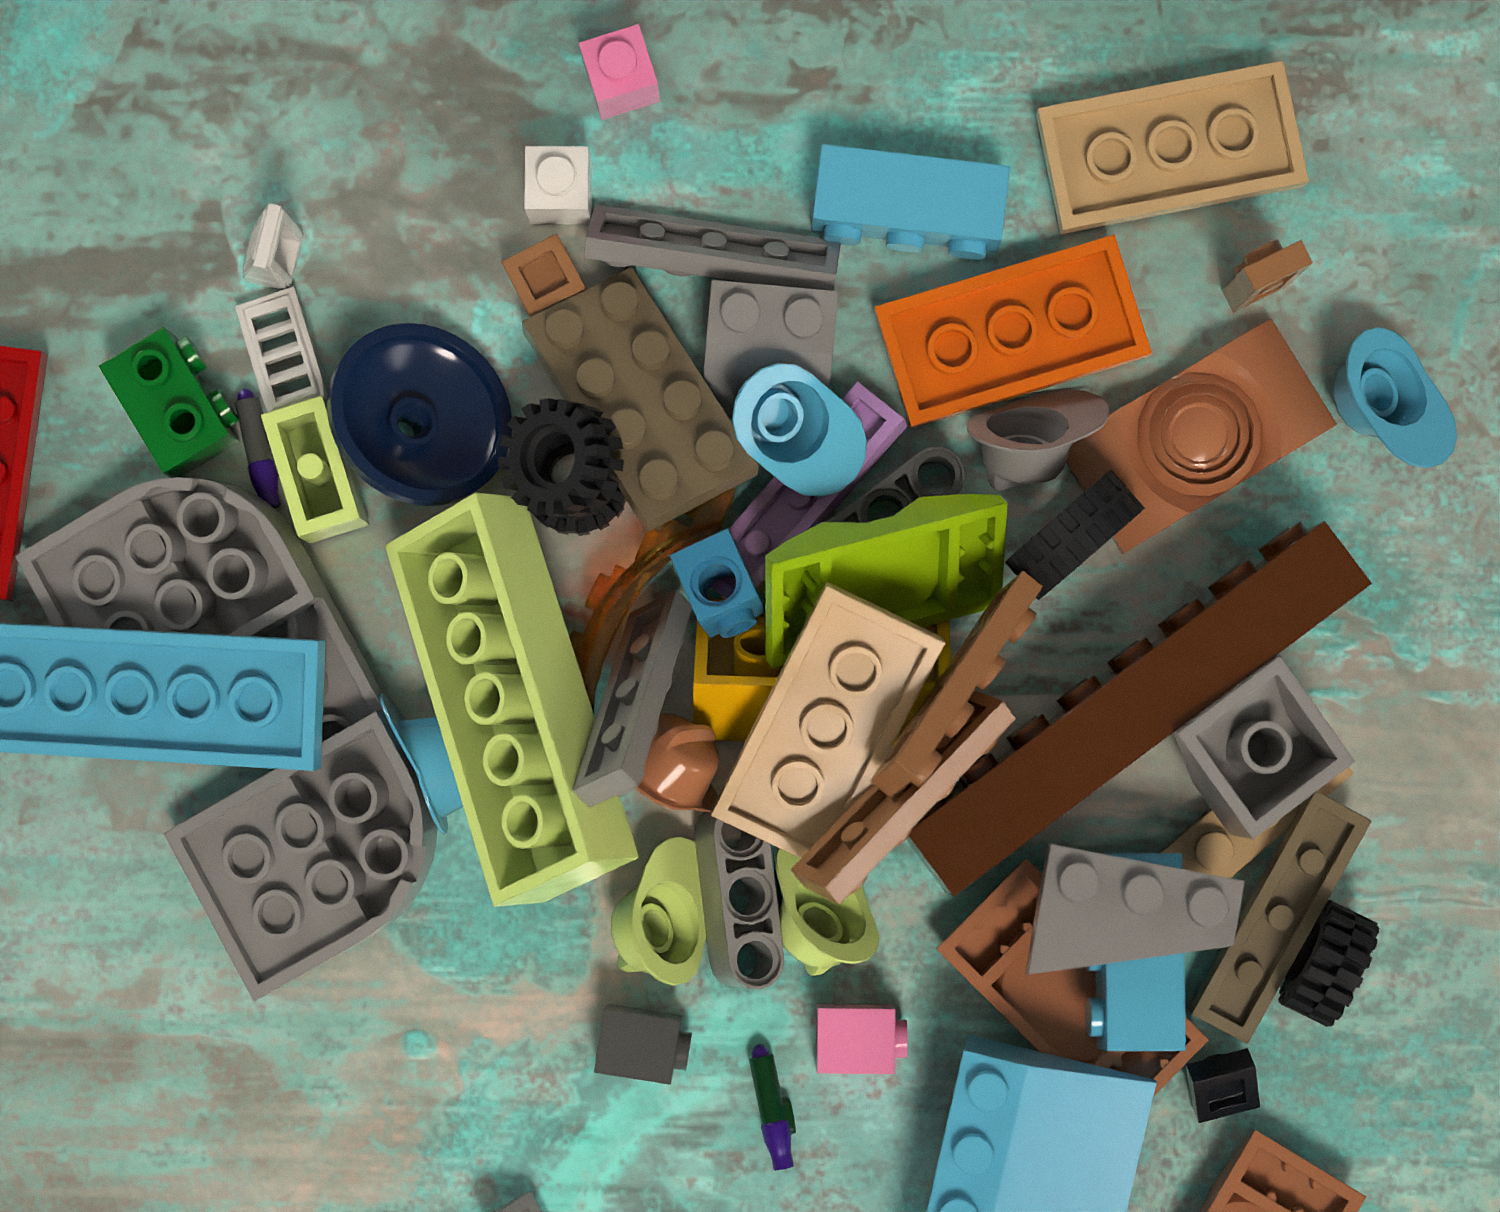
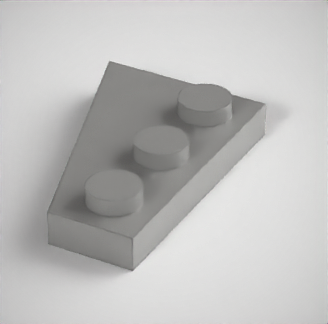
[1025,844,1245,975]

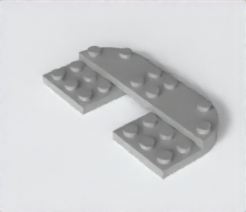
[15,477,437,1001]

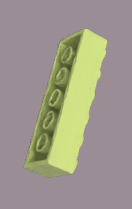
[385,493,639,907]

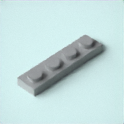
[584,204,841,291]
[572,589,692,808]

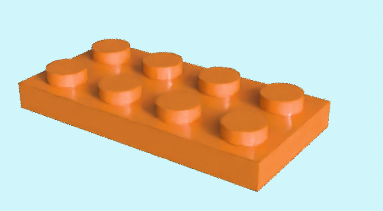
[873,234,1152,429]

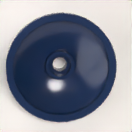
[327,323,512,506]

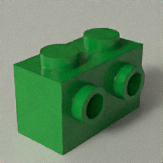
[98,326,240,478]

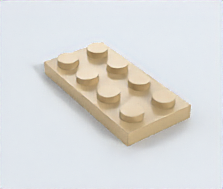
[1036,61,1309,234]
[711,581,945,858]

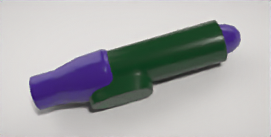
[749,1044,796,1171]

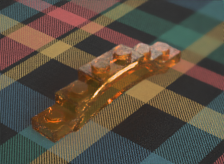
[569,485,740,713]

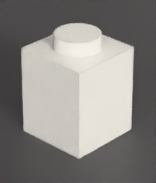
[524,146,593,225]

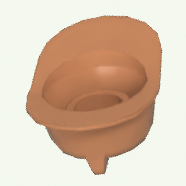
[635,713,720,813]

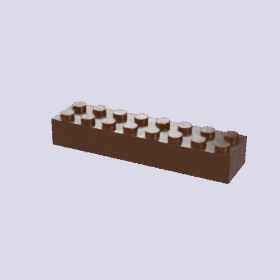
[906,521,1372,897]

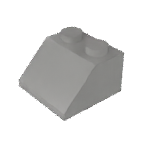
[704,280,839,419]
[1174,656,1355,839]

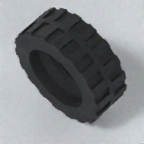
[1005,470,1145,600]

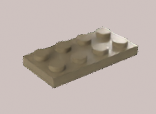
[522,267,758,533]

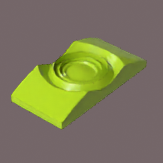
[765,494,1007,669]

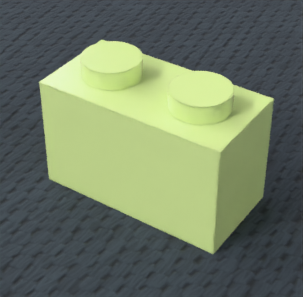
[261,396,370,543]

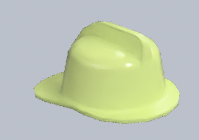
[611,836,706,986]
[775,848,880,976]

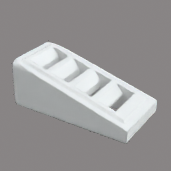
[242,203,304,290]
[235,286,329,413]

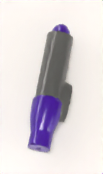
[234,389,281,508]

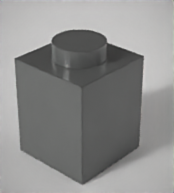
[594,1004,692,1085]

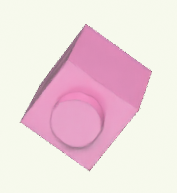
[579,24,661,120]
[816,1004,907,1074]

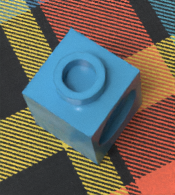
[669,528,766,638]

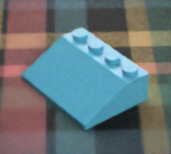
[927,1034,1157,1212]

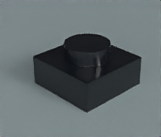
[1186,1048,1260,1123]

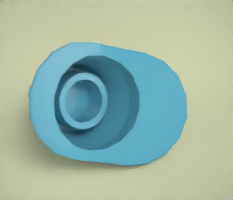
[1333,327,1457,468]
[732,363,867,497]
[379,692,463,834]

